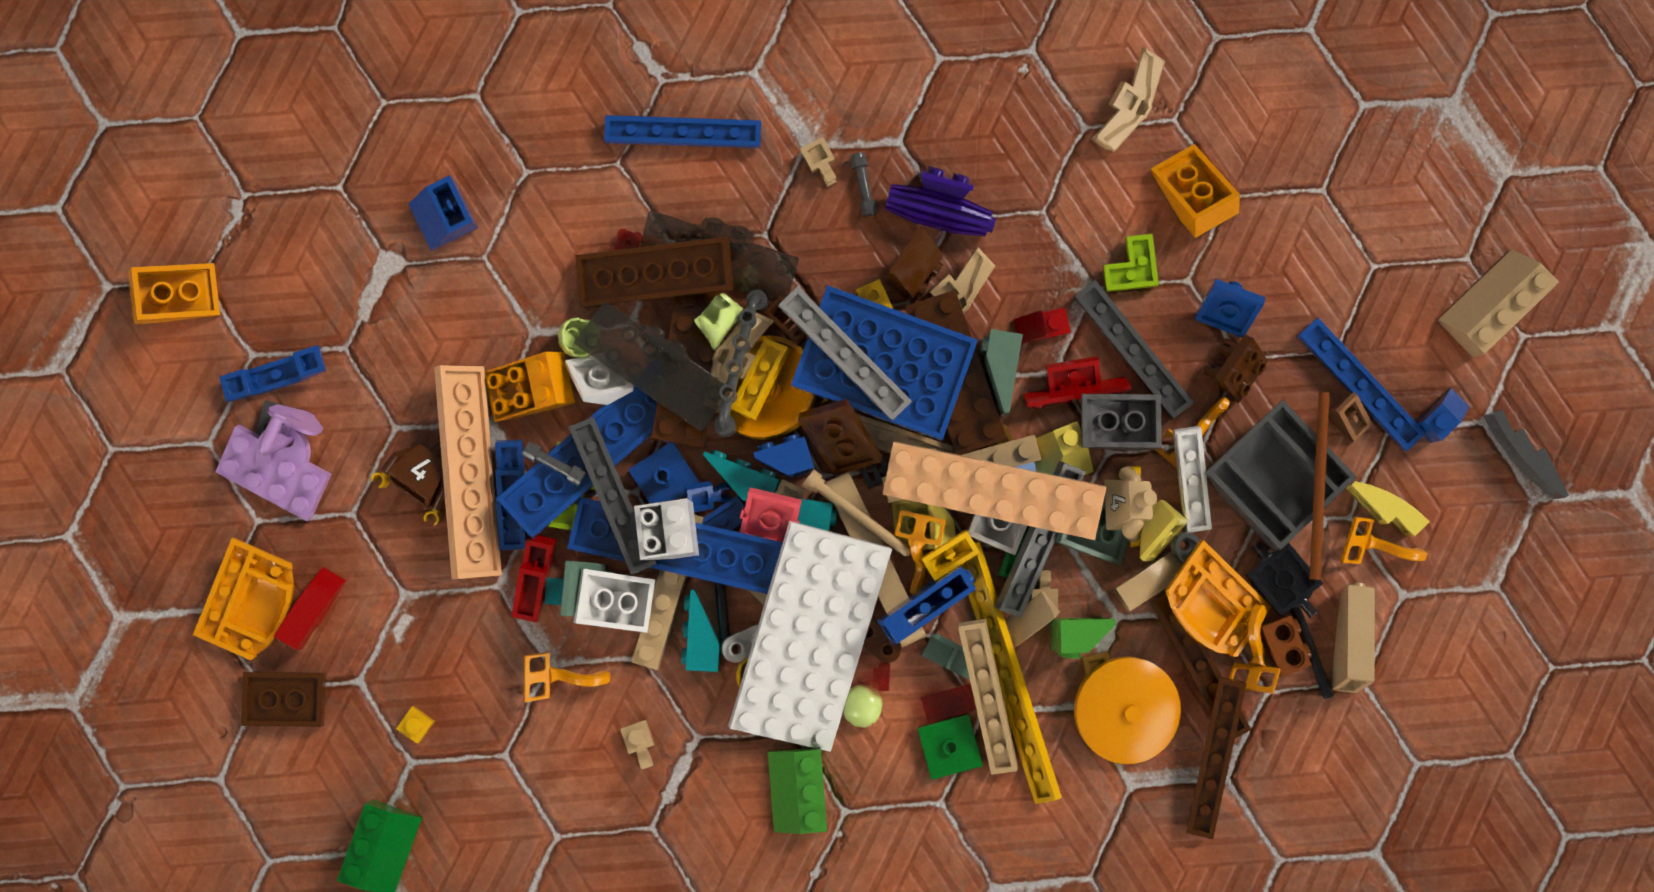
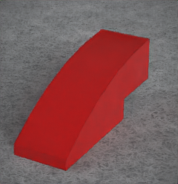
[511,535,557,623]
[273,567,347,650]

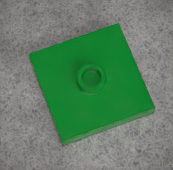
[917,714,983,780]

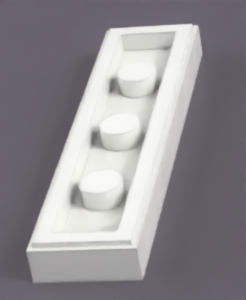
[1173,426,1212,533]

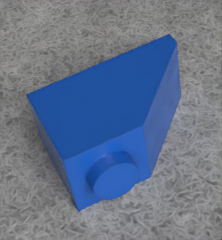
[1416,388,1470,443]

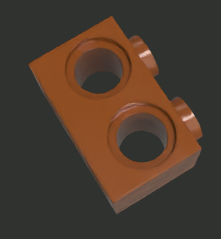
[1260,615,1312,677]

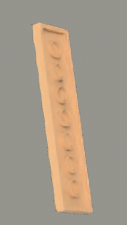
[434,365,502,580]
[882,441,1107,540]

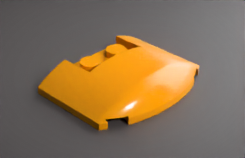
[193,537,294,660]
[1165,540,1271,657]

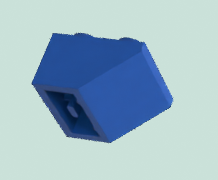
[408,175,478,251]
[753,434,814,478]

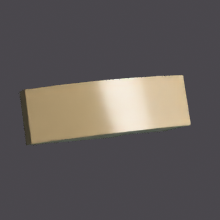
[1112,550,1184,611]

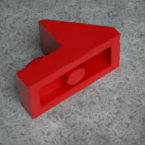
[1013,308,1071,344]

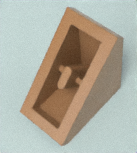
[1328,392,1372,443]

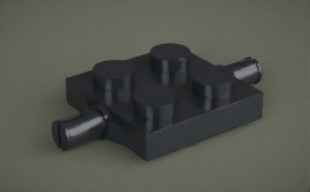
[1246,541,1323,618]

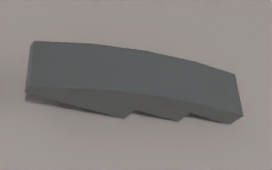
[1483,409,1569,499]

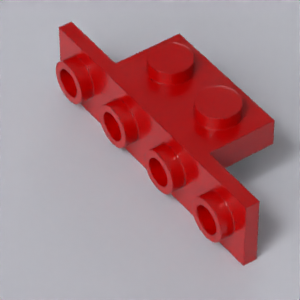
[1022,356,1131,409]

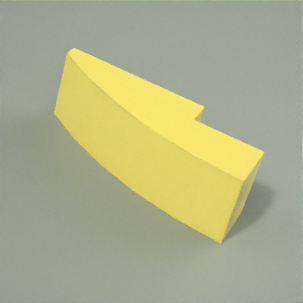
[1346,481,1430,537]

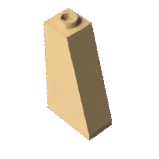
[1331,582,1375,693]

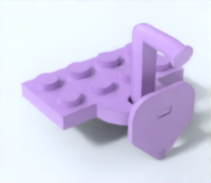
[215,404,332,521]

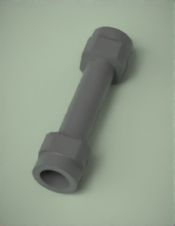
[850,152,878,217]
[522,442,587,486]

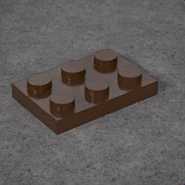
[798,399,882,475]
[241,672,326,727]

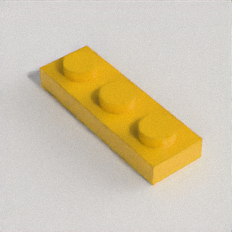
[731,338,790,421]

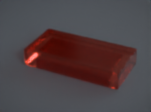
[920,683,977,723]

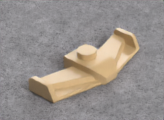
[1091,47,1165,152]
[929,246,995,313]
[704,313,773,415]

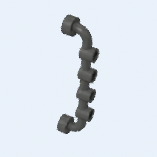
[714,290,768,437]

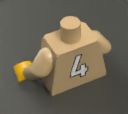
[1104,466,1157,547]

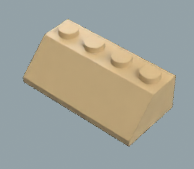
[1437,249,1559,358]

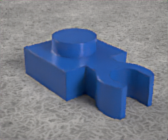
[684,481,731,512]

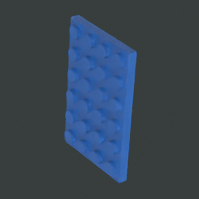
[791,285,978,441]

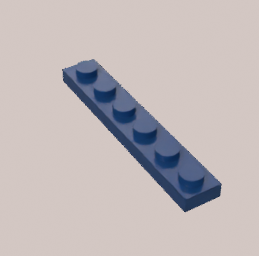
[604,115,761,149]
[1297,317,1426,452]

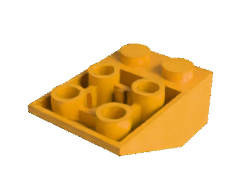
[485,352,575,422]

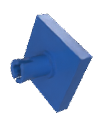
[1194,279,1266,338]
[628,443,700,504]

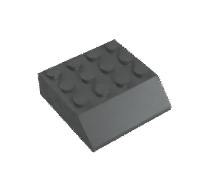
[1205,400,1357,551]

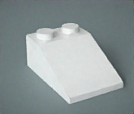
[573,569,655,633]

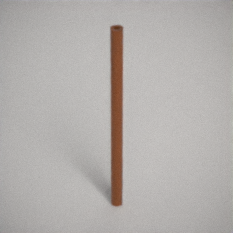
[1309,392,1330,580]

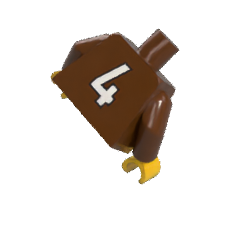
[371,442,445,526]

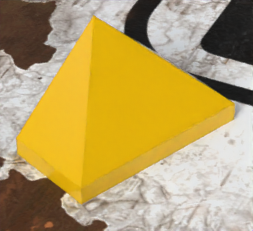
[921,530,980,581]

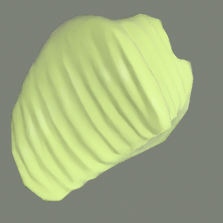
[694,293,744,350]

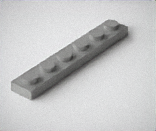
[779,286,912,421]

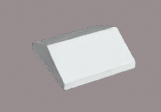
[565,351,634,405]

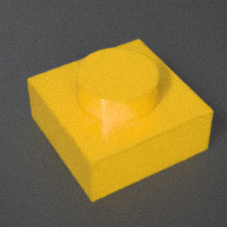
[396,706,435,744]

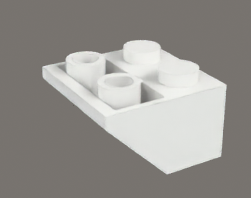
[634,498,699,560]

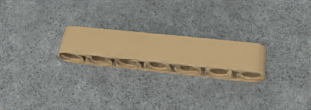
[825,472,927,648]

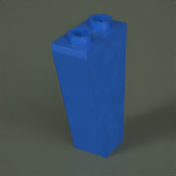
[877,566,976,644]

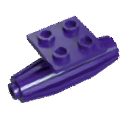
[885,166,996,237]

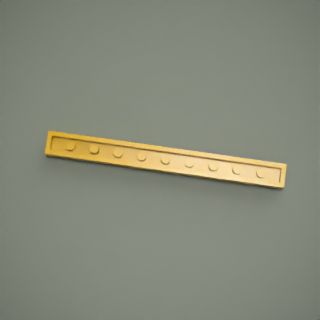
[959,542,1062,804]

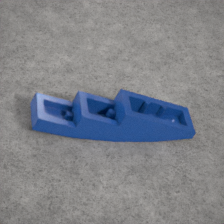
[495,439,527,550]

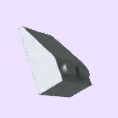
[1081,394,1162,450]

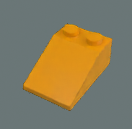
[1151,144,1240,238]
[128,263,220,324]

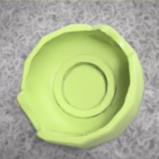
[558,318,601,357]
[843,684,883,728]

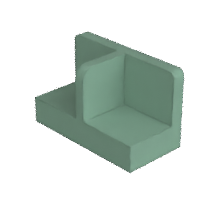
[921,632,970,680]

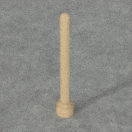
[802,469,911,556]

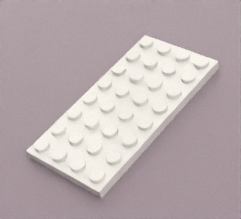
[728,521,892,752]

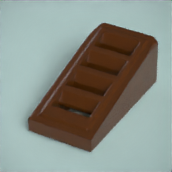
[763,295,808,346]

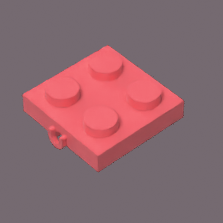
[740,487,802,542]

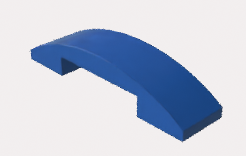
[219,345,326,402]

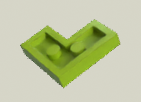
[1102,234,1159,292]

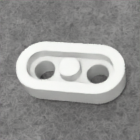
[720,625,758,663]

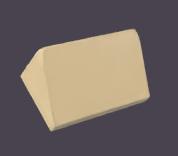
[1005,591,1060,646]

